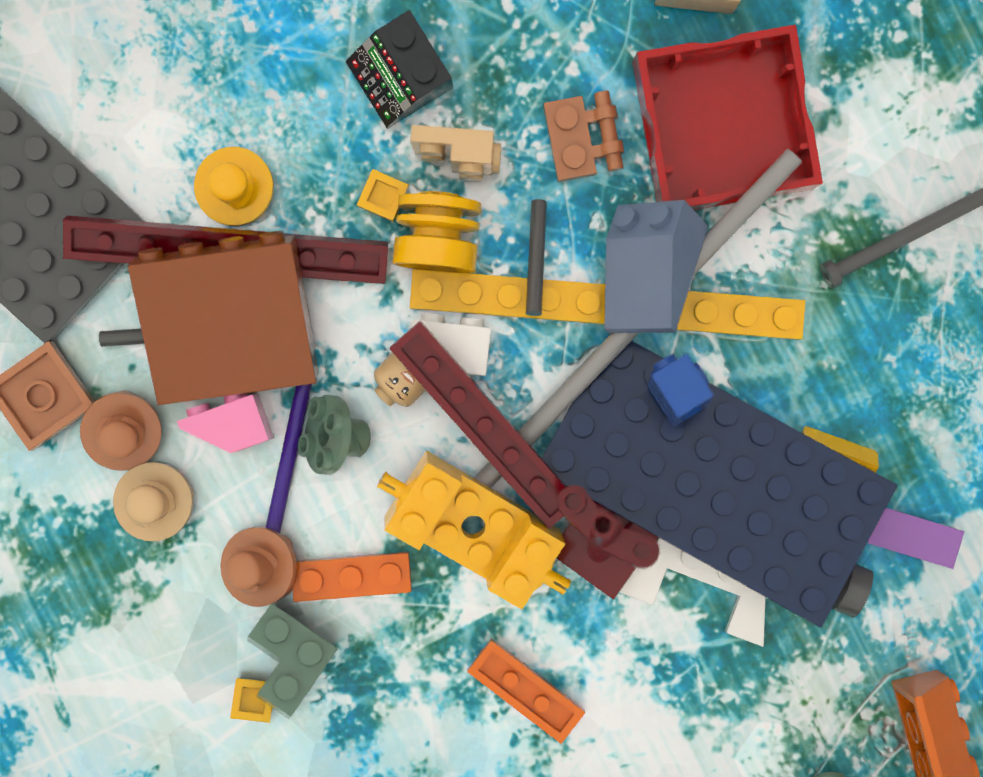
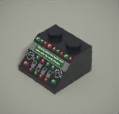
[345,10,453,129]

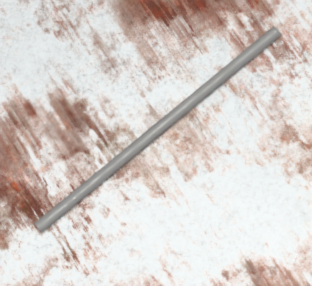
[474,149,802,488]

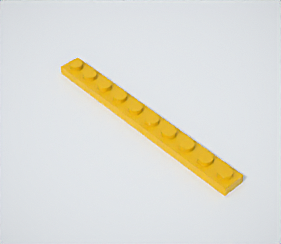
[409,269,806,340]

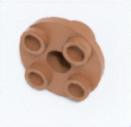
[80,390,162,471]
[220,527,297,607]

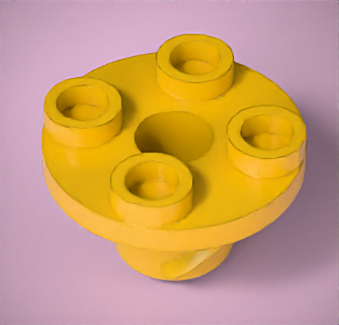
[194,147,274,226]

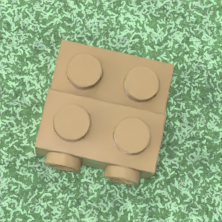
[410,125,501,181]

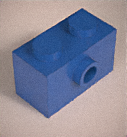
[648,353,714,427]

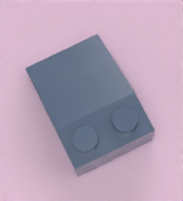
[604,200,708,333]

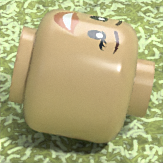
[374,352,426,407]

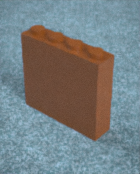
[128,231,319,405]

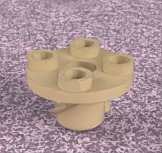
[113,462,194,541]

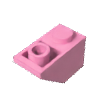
[177,393,274,453]

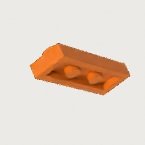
[292,551,412,602]
[467,638,585,744]

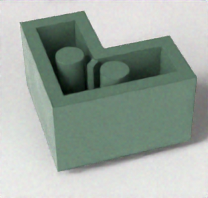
[247,603,338,719]

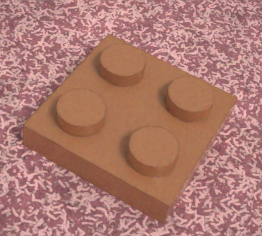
[0,341,95,451]

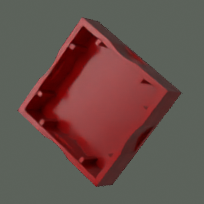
[632,25,823,210]

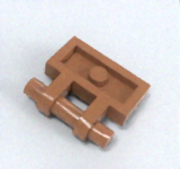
[543,91,625,182]

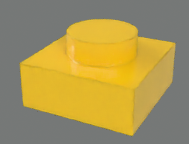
[357,169,409,223]
[230,678,272,723]

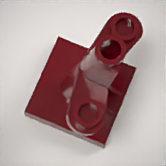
[556,485,660,600]

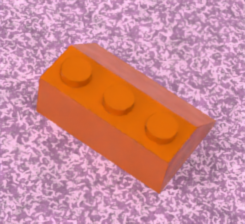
[891,669,980,777]

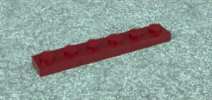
[389,320,567,529]

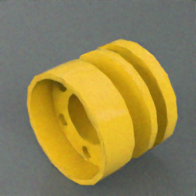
[392,191,482,273]

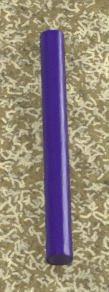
[265,384,312,533]

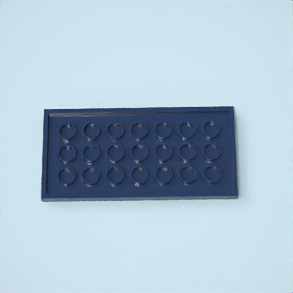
[542,341,898,628]

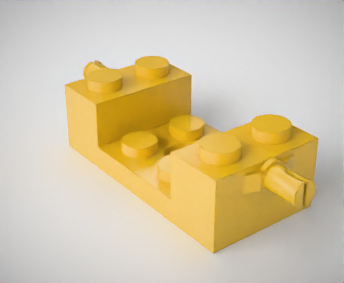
[377,450,571,609]

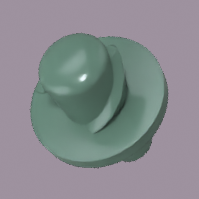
[298,395,371,475]

